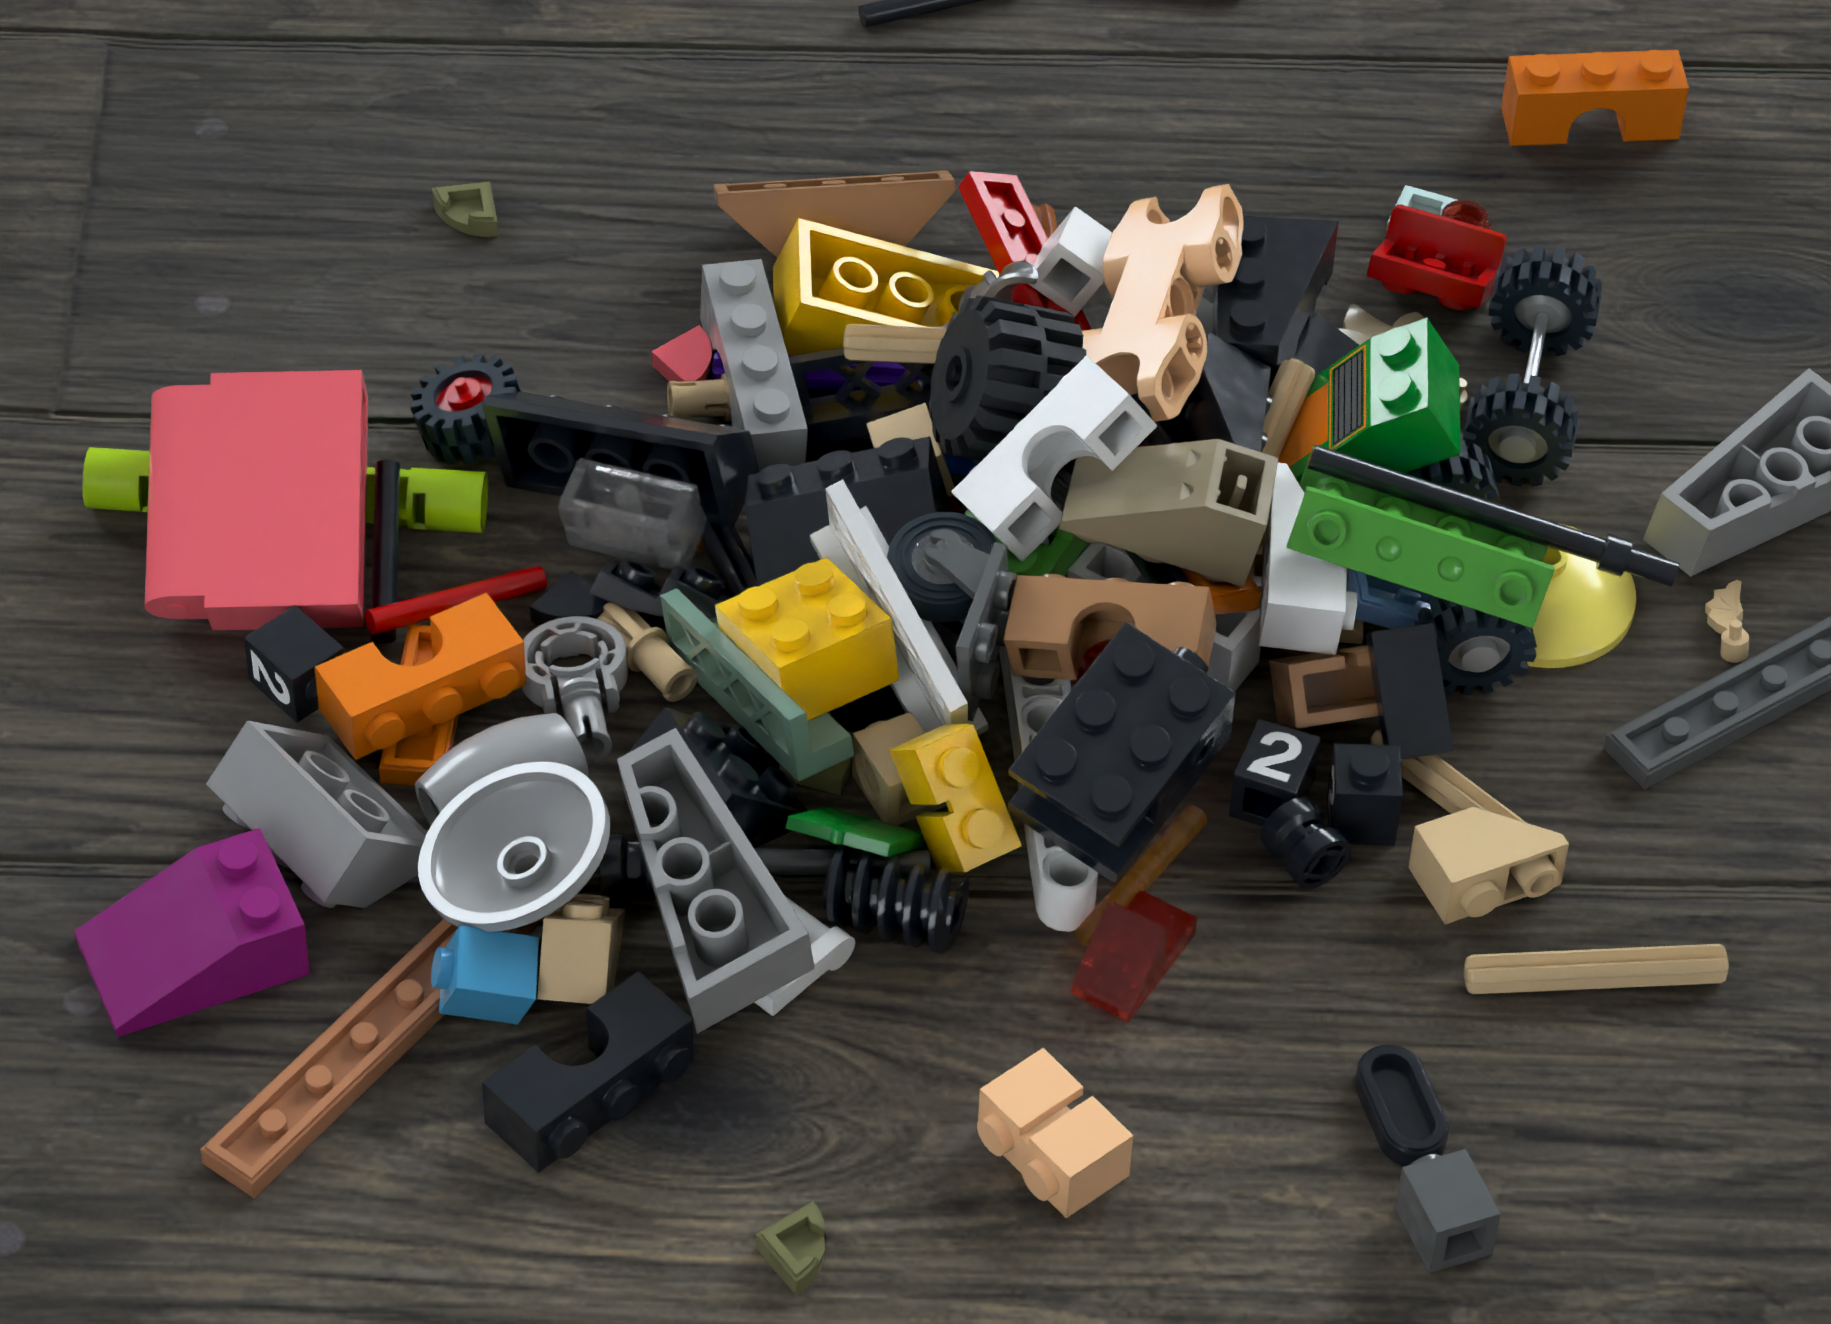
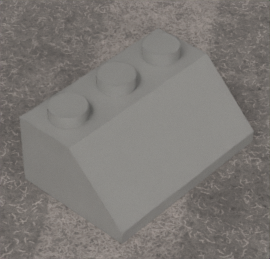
[206,721,427,908]

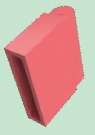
[145,370,368,630]

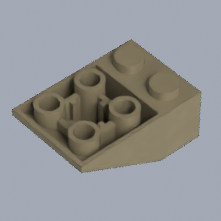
[1059,439,1279,587]

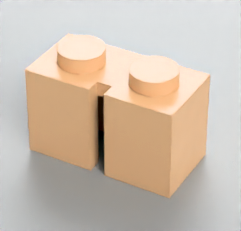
[977,1048,1133,1219]

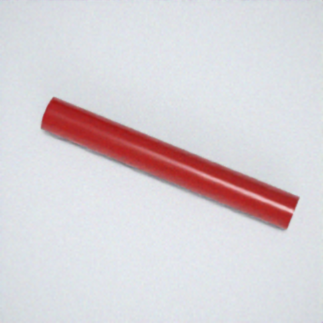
[365,565,547,635]

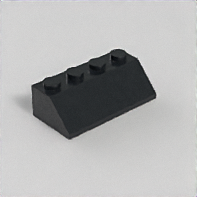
[482,391,759,527]

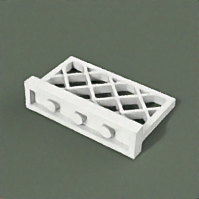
[810,479,988,735]

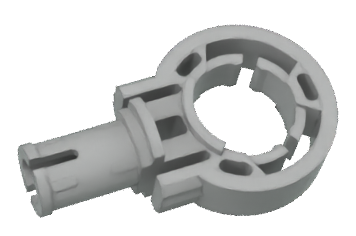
[522,616,628,763]

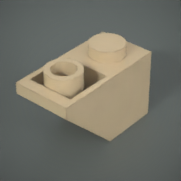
[1408,807,1569,924]
[537,894,625,1004]

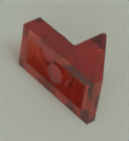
[1071,889,1197,1022]

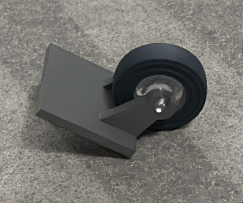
[887,512,1017,722]

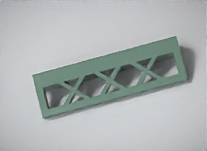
[660,588,854,782]

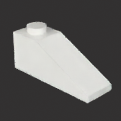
[1259,463,1357,655]

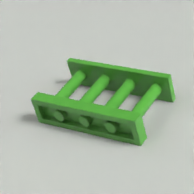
[1286,445,1555,628]

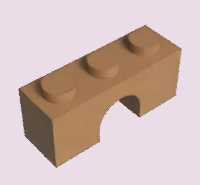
[1003,574,1217,680]

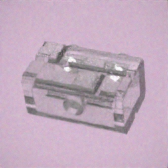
[558,458,706,570]

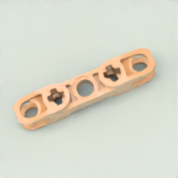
[1082,184,1243,422]

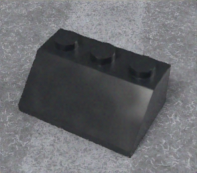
[745,436,949,586]

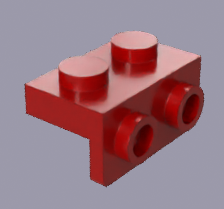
[1366,204,1507,311]

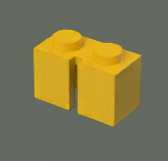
[889,724,1022,873]

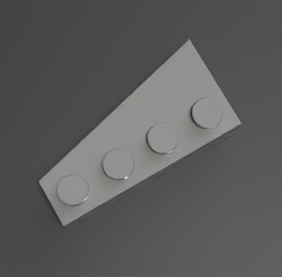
[1643,368,1831,577]
[617,728,815,1034]

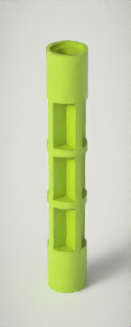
[83,447,488,533]

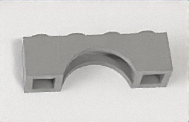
[700,259,808,471]

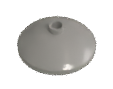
[418,762,610,932]

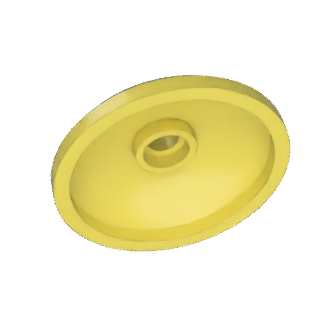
[1527,523,1636,668]

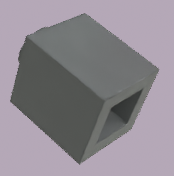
[1395,1149,1501,1274]

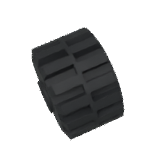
[929,295,1086,461]

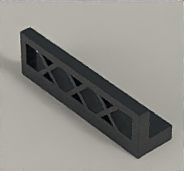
[790,348,933,447]

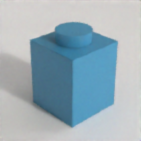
[431,925,539,1025]

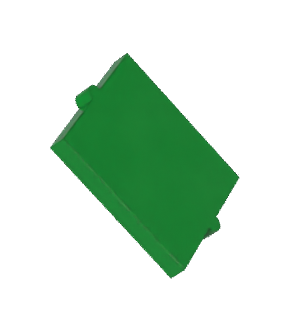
[786,807,925,857]

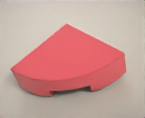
[652,325,712,382]

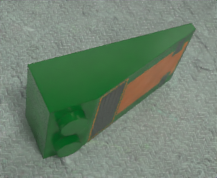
[1278,318,1461,484]

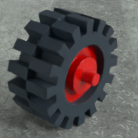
[410,354,522,464]

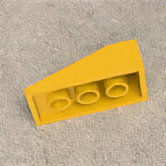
[773,218,999,355]

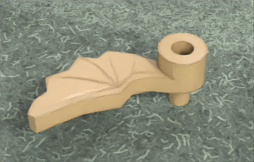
[1705,580,1749,663]

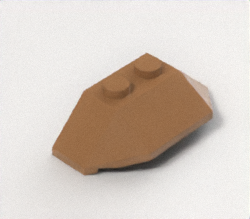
[713,170,955,258]

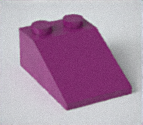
[74,828,310,1037]

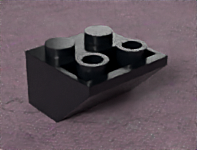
[618,708,808,848]

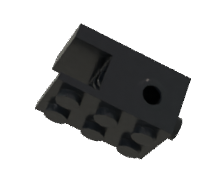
[1008,622,1236,885]

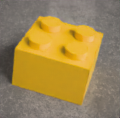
[715,557,899,721]

